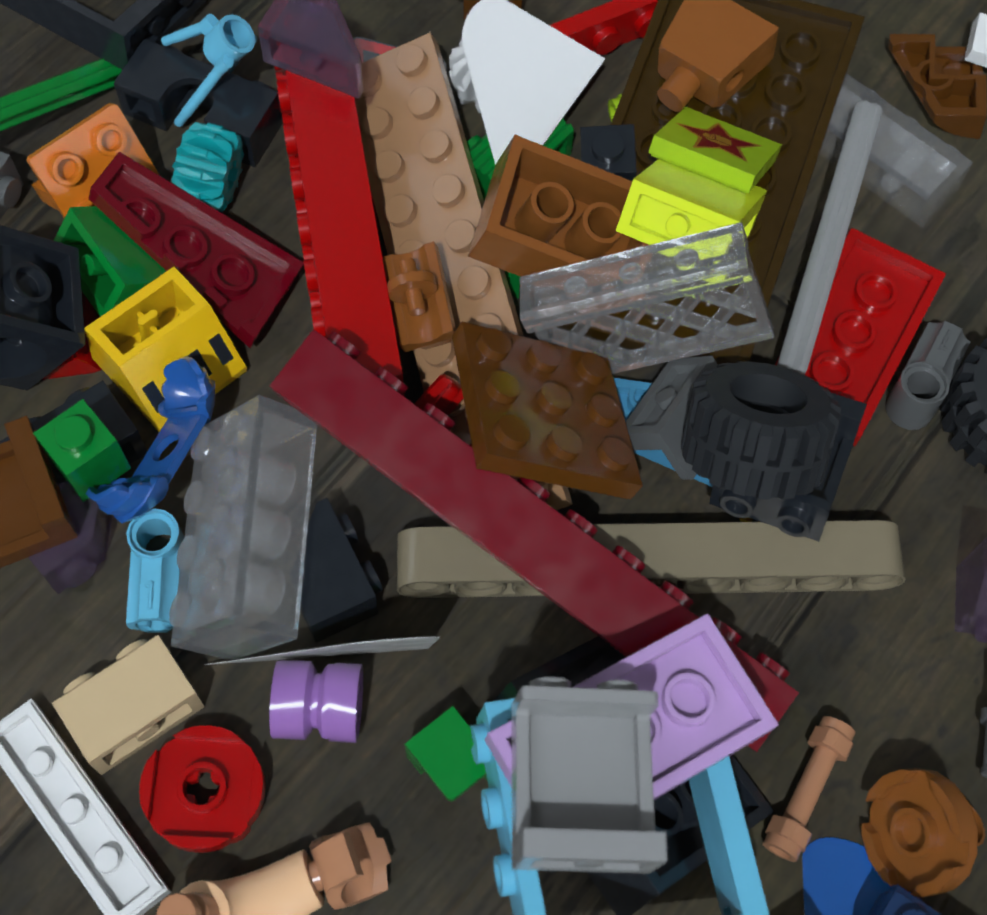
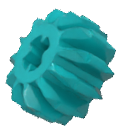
[171,122,244,213]

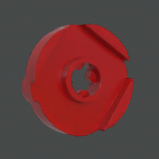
[139,725,266,853]

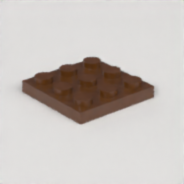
[452,321,643,500]

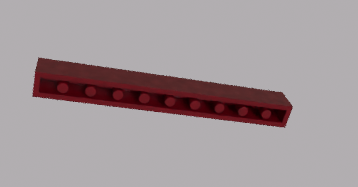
[269,329,799,752]

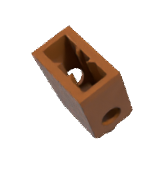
[657,0,779,112]

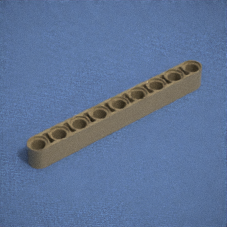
[397,520,906,598]

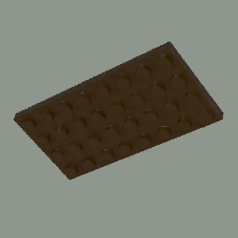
[539,0,865,364]

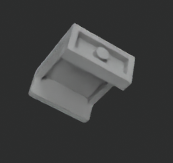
[512,677,667,873]

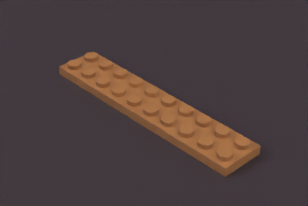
[349,32,573,510]

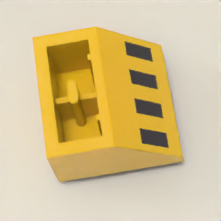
[84,267,247,432]

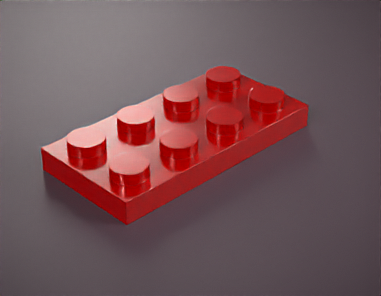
[775,227,947,446]

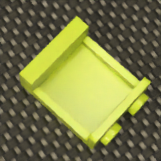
[616,159,767,274]

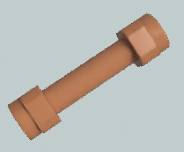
[763,716,856,862]

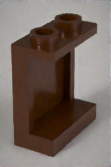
[0,415,78,568]

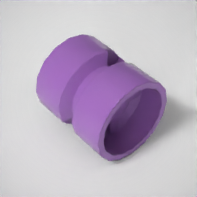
[269,659,363,743]

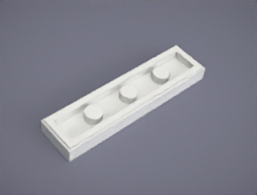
[0,698,171,915]

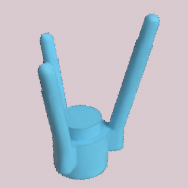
[161,14,257,127]

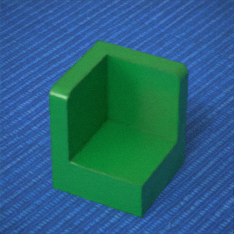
[405,706,487,802]

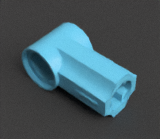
[126,508,189,633]

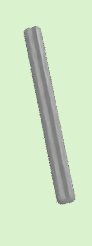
[777,100,883,376]

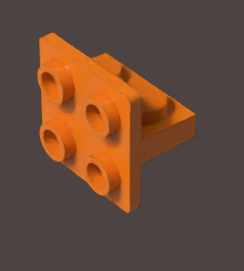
[27,103,160,218]

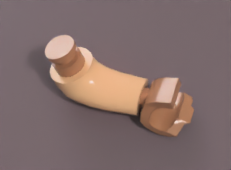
[156,823,392,915]

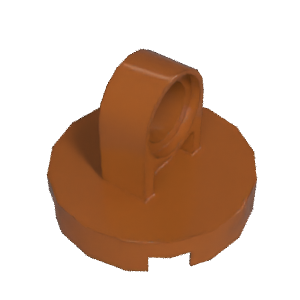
[862,768,985,898]

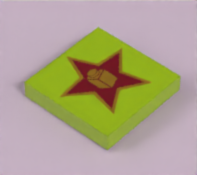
[648,107,782,194]

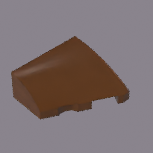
[888,34,987,139]

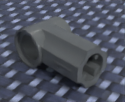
[885,321,970,430]

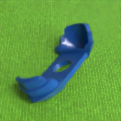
[86,356,215,523]

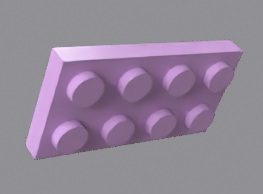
[484,614,779,800]

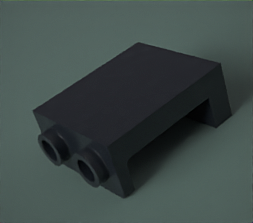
[709,393,867,542]

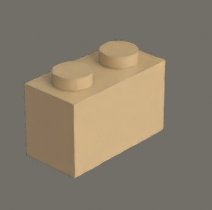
[52,635,205,775]

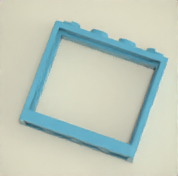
[470,698,769,915]

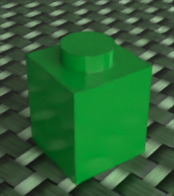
[33,399,131,502]

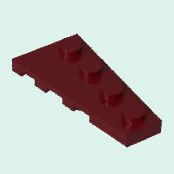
[88,152,304,348]

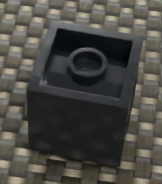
[0,225,86,391]

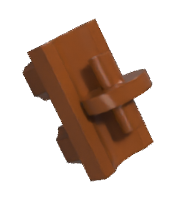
[382,241,456,352]

